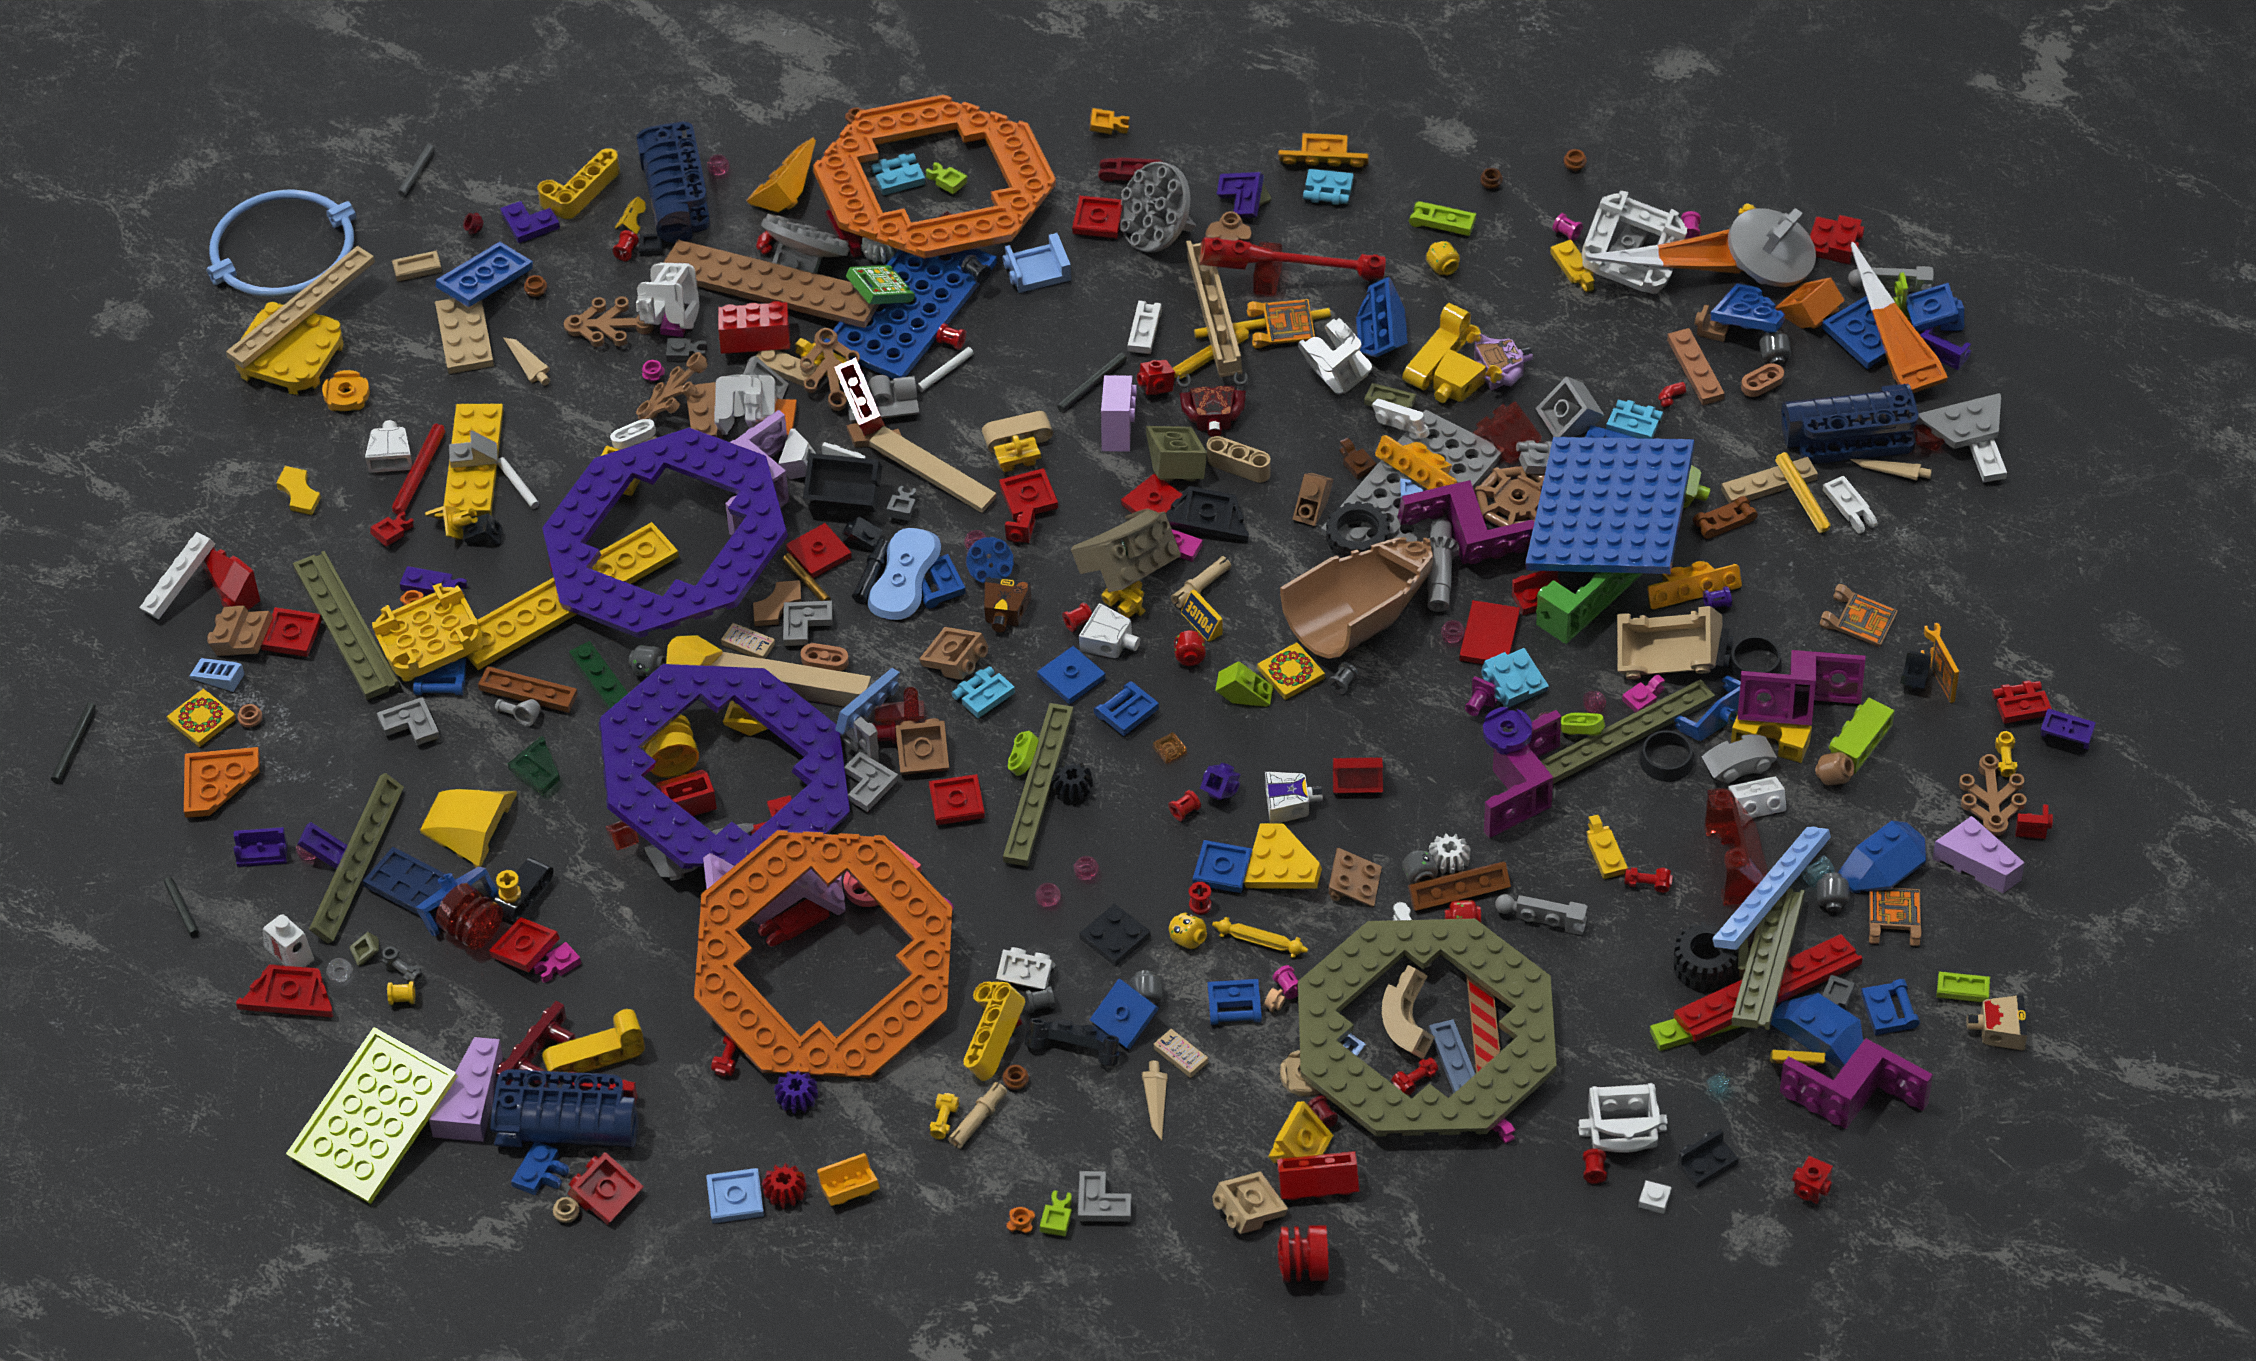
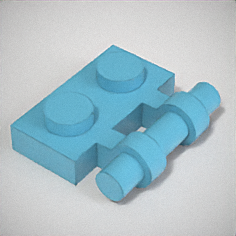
[871,153,926,196]
[1303,169,1353,205]
[1606,400,1663,439]
[951,666,1015,718]

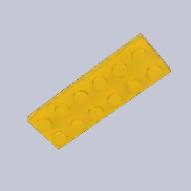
[444,404,504,516]

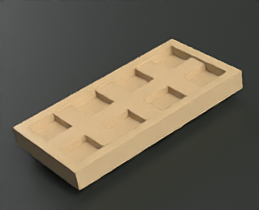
[435,298,494,374]

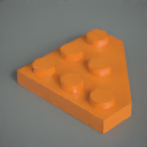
[184,747,260,818]

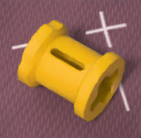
[496,870,521,903]
[387,981,416,1005]

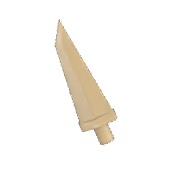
[504,338,550,386]
[1850,459,1932,480]
[1142,1061,1168,1141]

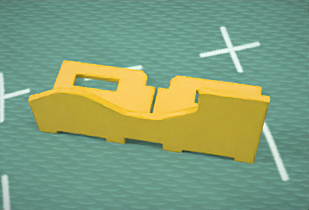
[614,197,646,234]

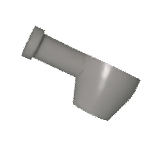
[495,699,541,726]

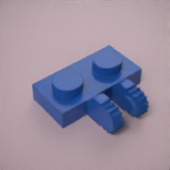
[511,1142,570,1195]

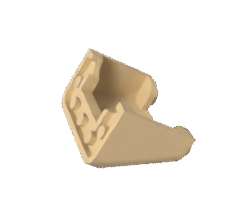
[1617,606,1722,679]

